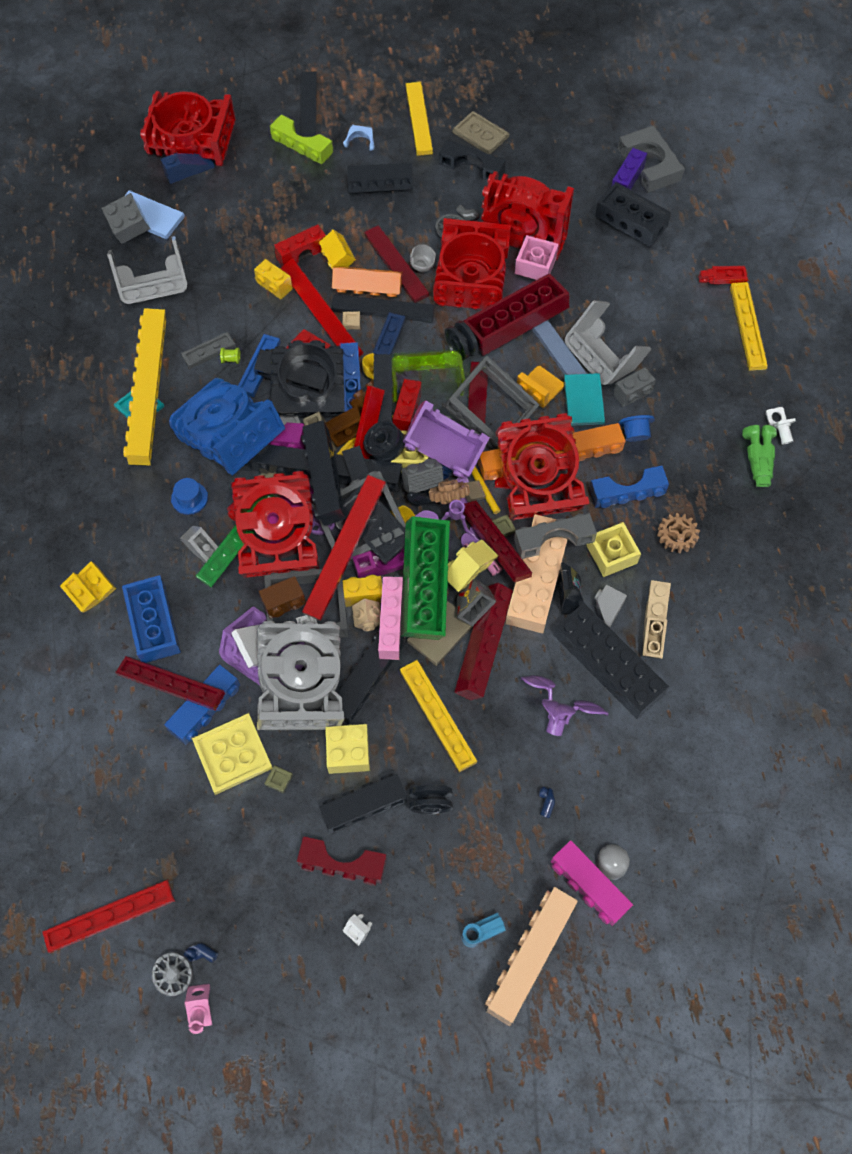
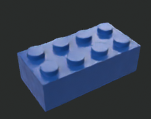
[122,575,181,663]

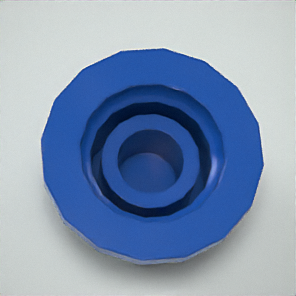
[618,415,655,442]
[171,478,208,515]

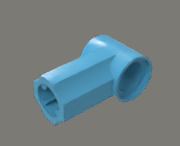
[461,913,506,948]

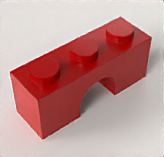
[274,224,326,266]
[393,379,422,431]

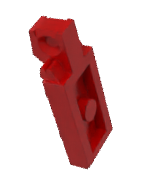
[698,266,748,284]

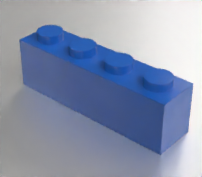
[164,665,240,745]

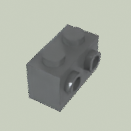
[613,367,656,408]

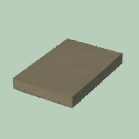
[453,111,509,154]
[407,601,474,666]

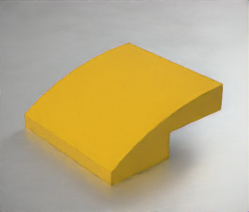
[60,561,116,613]

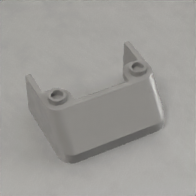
[107,236,187,304]
[565,300,652,385]

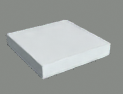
[231,624,276,668]

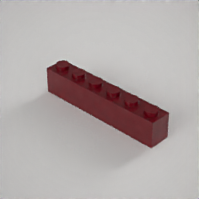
[454,582,513,700]

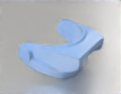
[343,125,374,151]

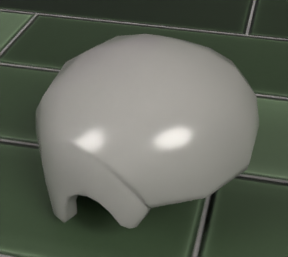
[410,244,436,272]
[596,844,630,880]

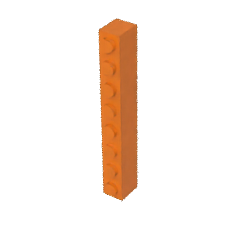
[478,423,625,481]

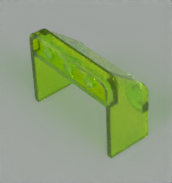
[392,349,465,402]

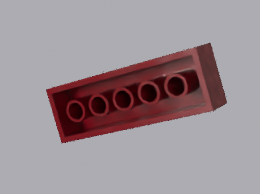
[463,273,570,356]

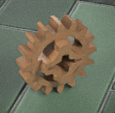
[429,480,470,504]
[657,513,700,553]

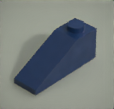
[161,153,215,184]

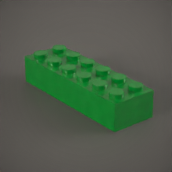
[400,516,450,640]

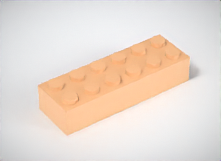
[506,514,568,633]
[485,887,578,1027]

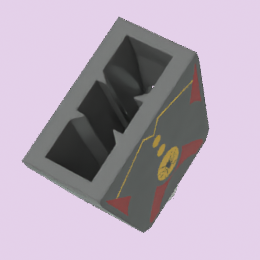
[457,579,496,626]

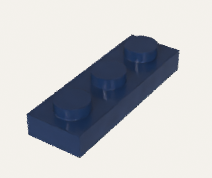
[373,312,406,354]

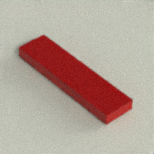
[354,386,385,459]

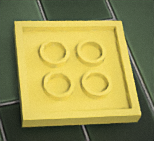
[192,713,272,795]

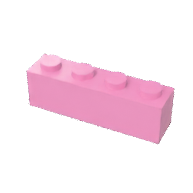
[378,577,403,660]

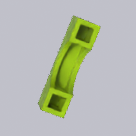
[270,115,333,164]

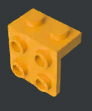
[517,366,565,408]

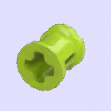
[220,347,240,364]

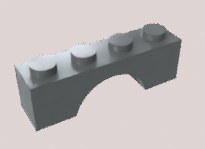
[514,513,597,559]

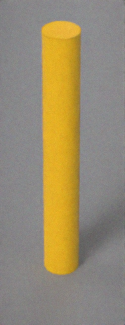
[471,466,501,514]

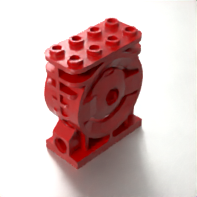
[140,91,236,166]
[481,171,574,260]
[433,218,511,309]
[496,413,589,521]
[231,471,319,578]

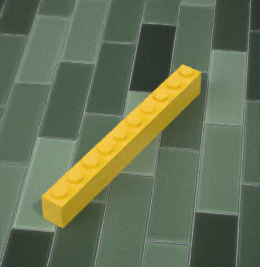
[124,308,166,466]

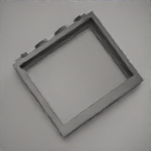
[443,356,540,450]
[312,471,406,566]
[264,568,349,644]

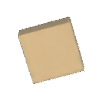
[343,312,360,329]

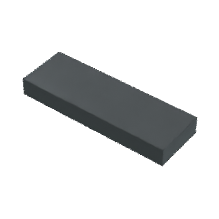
[181,332,236,369]

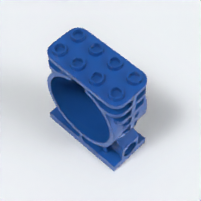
[169,377,285,476]

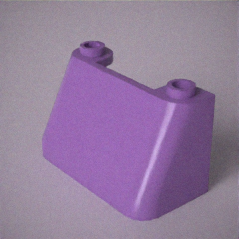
[403,400,490,479]
[219,606,304,688]

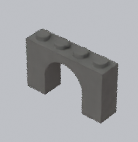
[618,125,684,193]

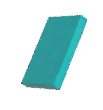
[564,373,605,426]

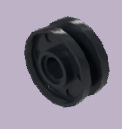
[445,321,478,361]
[364,421,405,462]
[409,785,453,815]

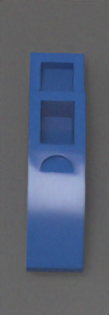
[340,342,361,412]

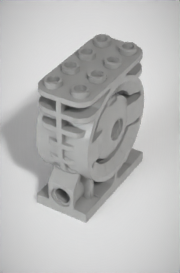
[257,621,344,730]

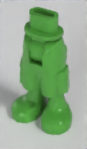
[742,425,777,487]

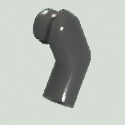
[456,205,480,221]

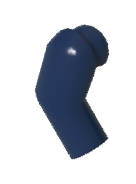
[539,787,555,818]
[184,943,218,963]

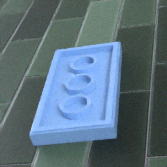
[126,191,184,239]

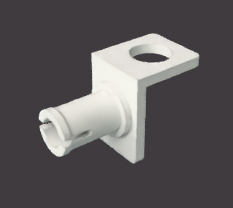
[766,407,796,445]

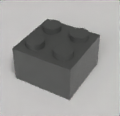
[102,193,150,244]

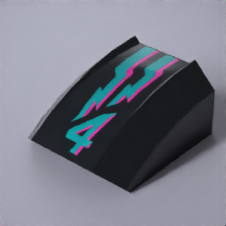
[557,562,584,615]

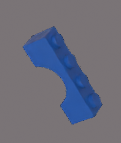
[589,466,669,508]

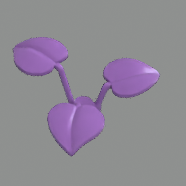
[416,477,482,547]
[521,676,609,736]

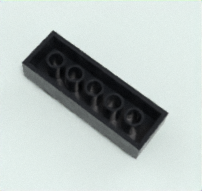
[554,603,669,719]

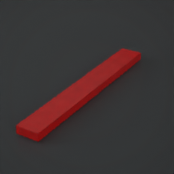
[280,258,364,357]
[302,475,386,621]

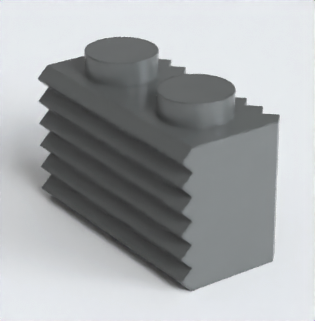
[401,459,444,493]

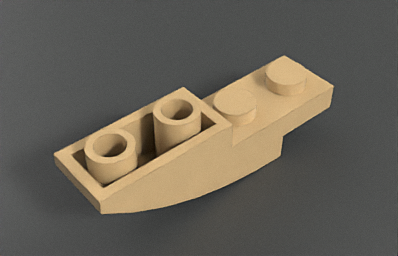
[642,580,671,659]

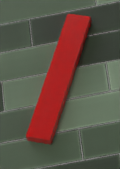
[42,880,175,953]

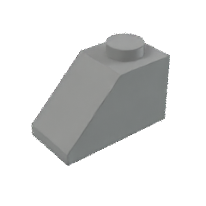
[180,526,218,563]
[594,585,627,628]

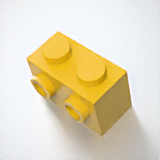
[319,230,356,269]
[254,259,292,299]
[343,575,382,607]

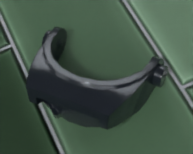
[407,489,431,506]

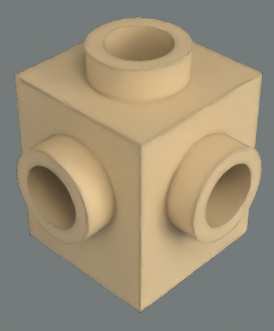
[352,599,381,631]

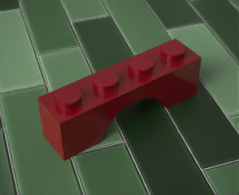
[297,836,387,886]

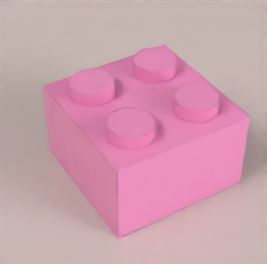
[515,235,559,280]

